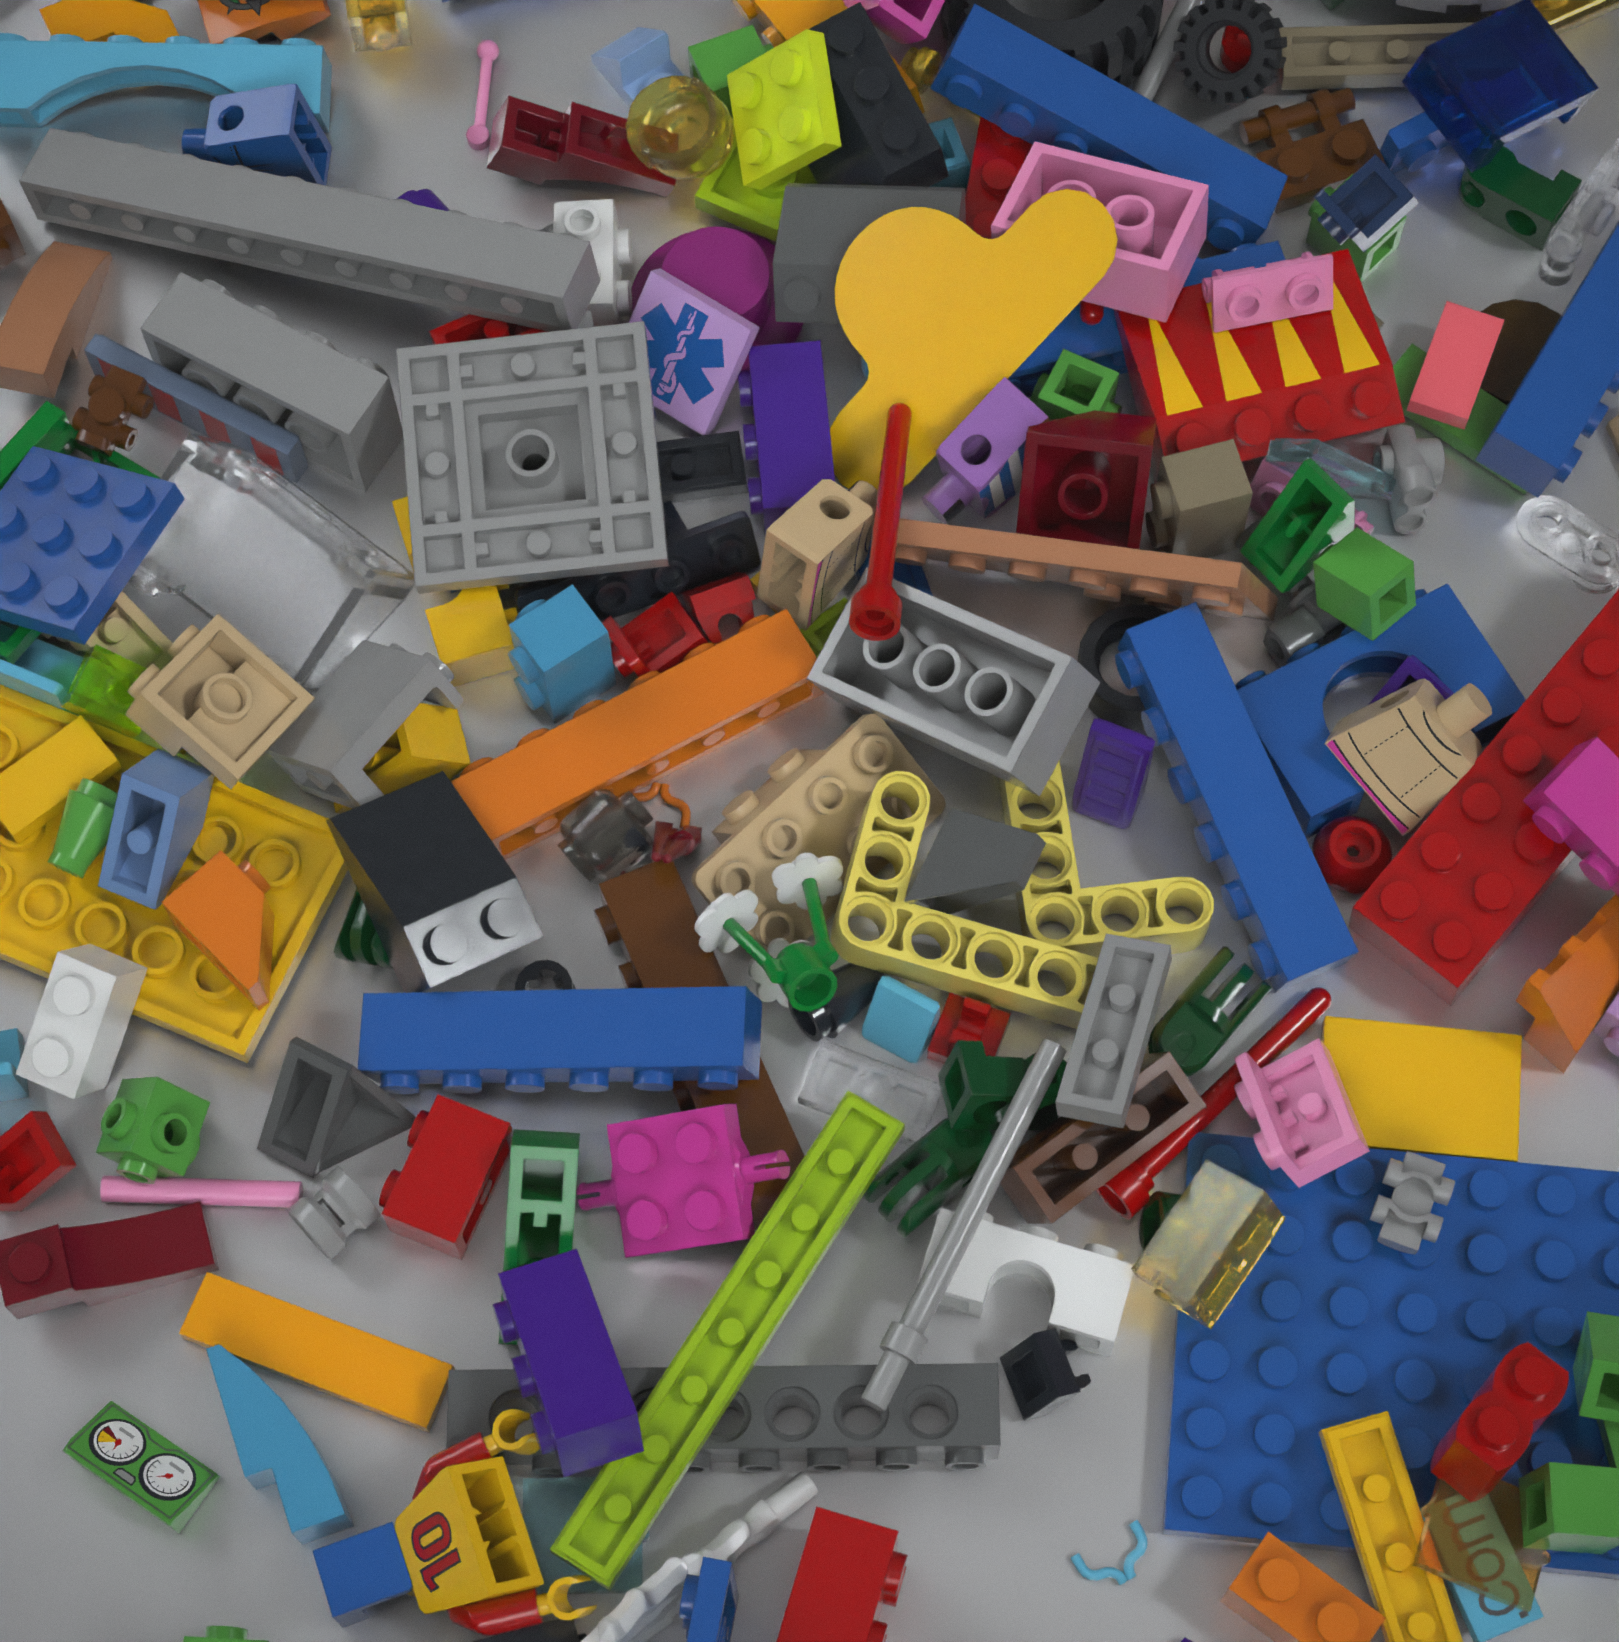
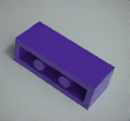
[738,340,835,536]
[492,1249,644,1477]

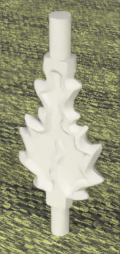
[581,1472,817,1642]

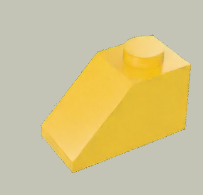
[333,703,471,814]

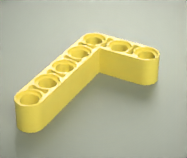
[998,760,1214,958]
[831,771,1098,1029]

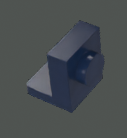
[1313,154,1419,252]

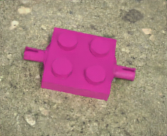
[577,1104,790,1258]

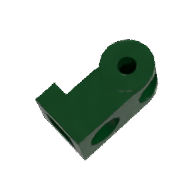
[1459,144,1582,251]
[938,1040,1067,1131]

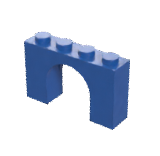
[1235,583,1526,839]

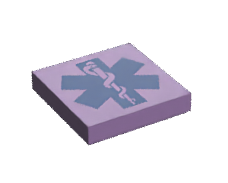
[629,268,760,435]

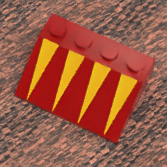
[1114,249,1405,483]

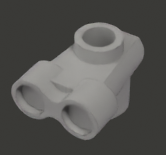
[1372,425,1445,534]

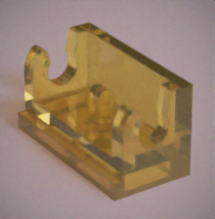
[1131,1159,1286,1329]

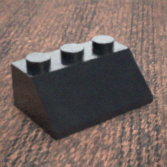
[807,2,949,187]

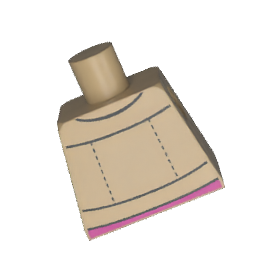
[756,479,878,631]
[1324,678,1492,836]

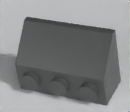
[773,183,966,324]

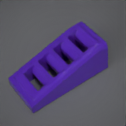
[1071,718,1155,829]

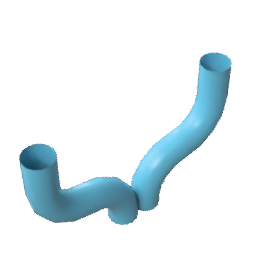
[1071,1520,1148,1585]

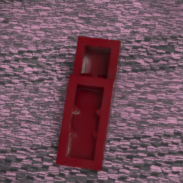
[486,95,681,197]
[0,1201,219,1319]

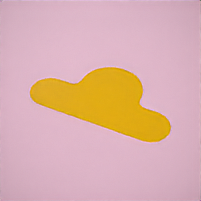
[830,189,1118,490]

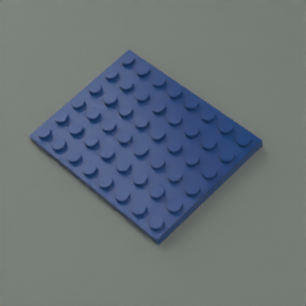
[1162,1132,1619,1580]

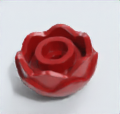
[1312,816,1392,894]

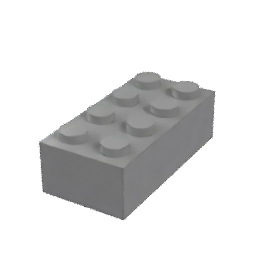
[140,272,403,492]
[806,567,1100,796]

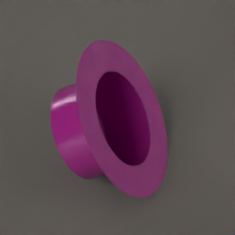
[629,227,803,380]

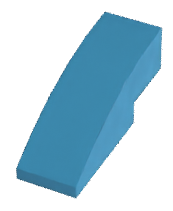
[206,1344,354,1545]

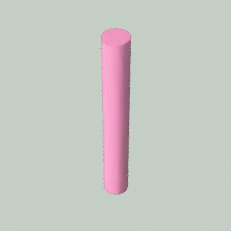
[100,1175,303,1208]

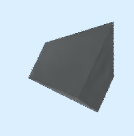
[904,807,1046,914]
[257,1036,416,1178]

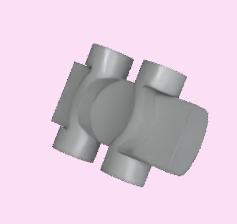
[1370,1151,1455,1254]

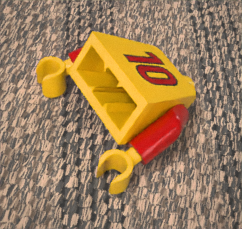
[395,1409,597,1636]

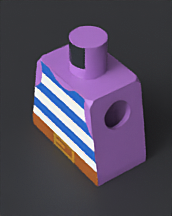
[921,377,1049,524]

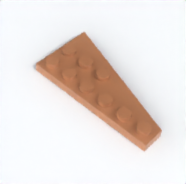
[871,518,1278,622]

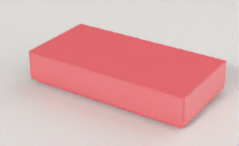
[1406,301,1504,430]

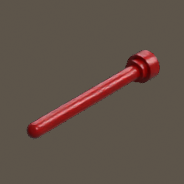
[849,403,912,641]
[1096,987,1332,1220]

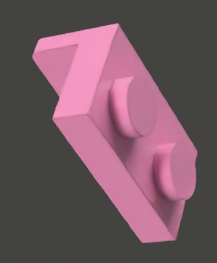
[1234,1038,1370,1188]

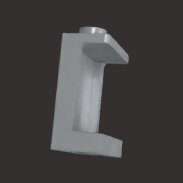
[267,640,464,808]

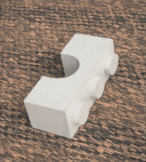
[917,1206,1136,1357]

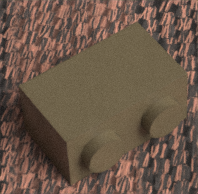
[1145,439,1253,558]

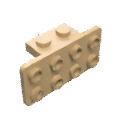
[691,714,946,952]

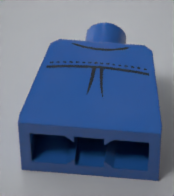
[182,84,332,186]

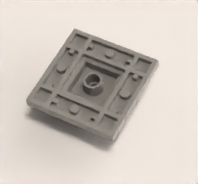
[396,321,669,594]

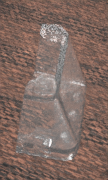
[128,433,415,696]

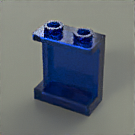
[1402,0,1599,173]

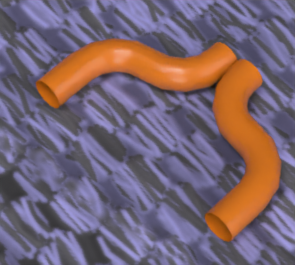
[618,782,691,828]

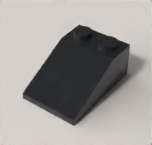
[326,771,544,993]

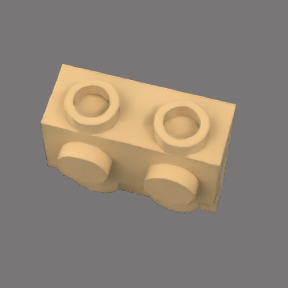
[125,614,315,789]

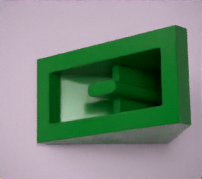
[1240,458,1355,594]

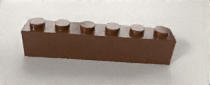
[593,860,805,1241]

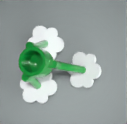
[695,853,843,1012]

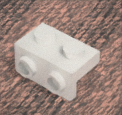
[554,199,632,327]

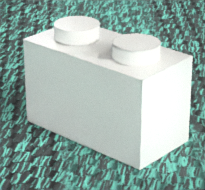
[16,944,148,1099]

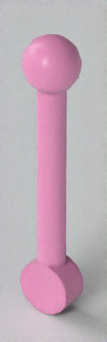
[466,40,499,150]

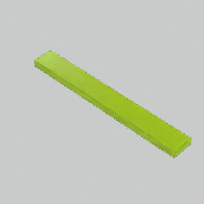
[550,1090,905,1591]

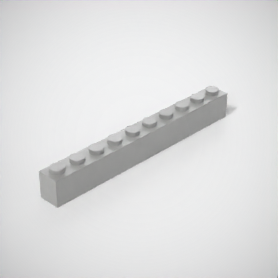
[19,128,600,332]

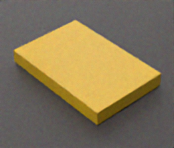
[1321,1016,1522,1162]

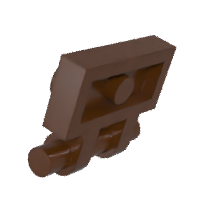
[1239,87,1387,214]

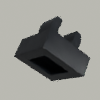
[999,1328,1091,1421]

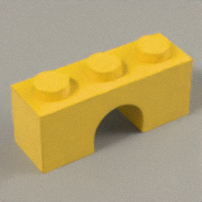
[392,496,518,687]

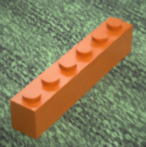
[451,609,824,860]

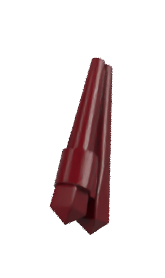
[651,821,702,864]

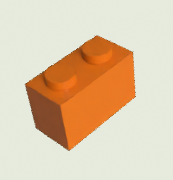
[1220,1531,1386,1642]

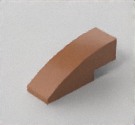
[0,241,113,398]

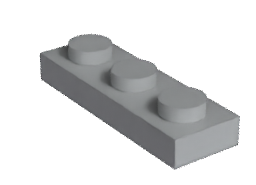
[1055,933,1172,1128]

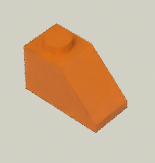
[162,850,275,1011]

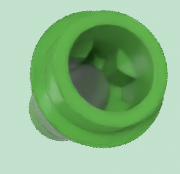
[47,778,118,879]

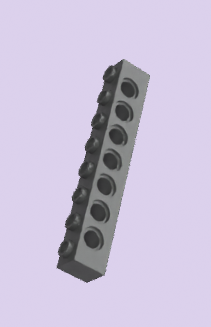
[446,1363,1001,1475]

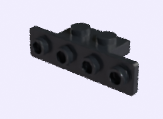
[514,500,761,622]

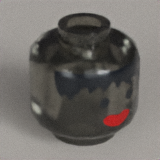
[557,789,653,883]

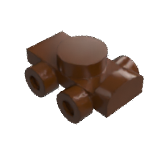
[72,365,154,457]

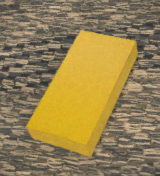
[0,715,122,844]

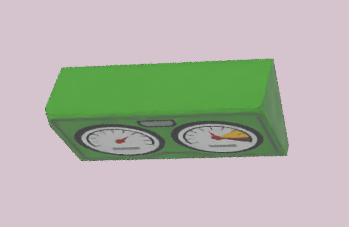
[62,1401,220,1534]

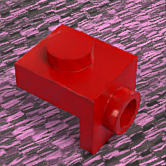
[601,592,709,678]
[0,1111,77,1212]

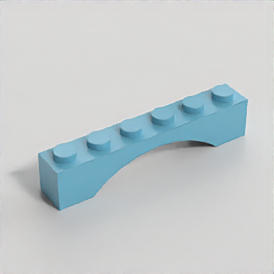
[0,33,332,133]

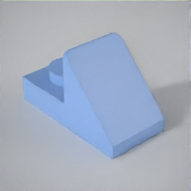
[591,27,705,133]

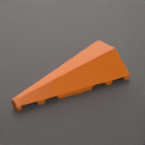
[1515,894,1619,1074]

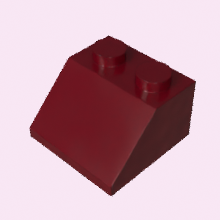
[1016,410,1156,549]

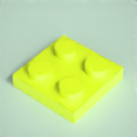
[727,29,842,190]

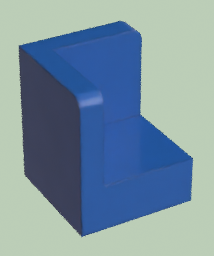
[312,1522,413,1628]

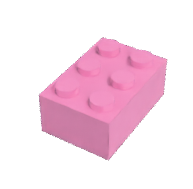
[991,142,1209,323]

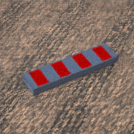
[84,334,308,483]

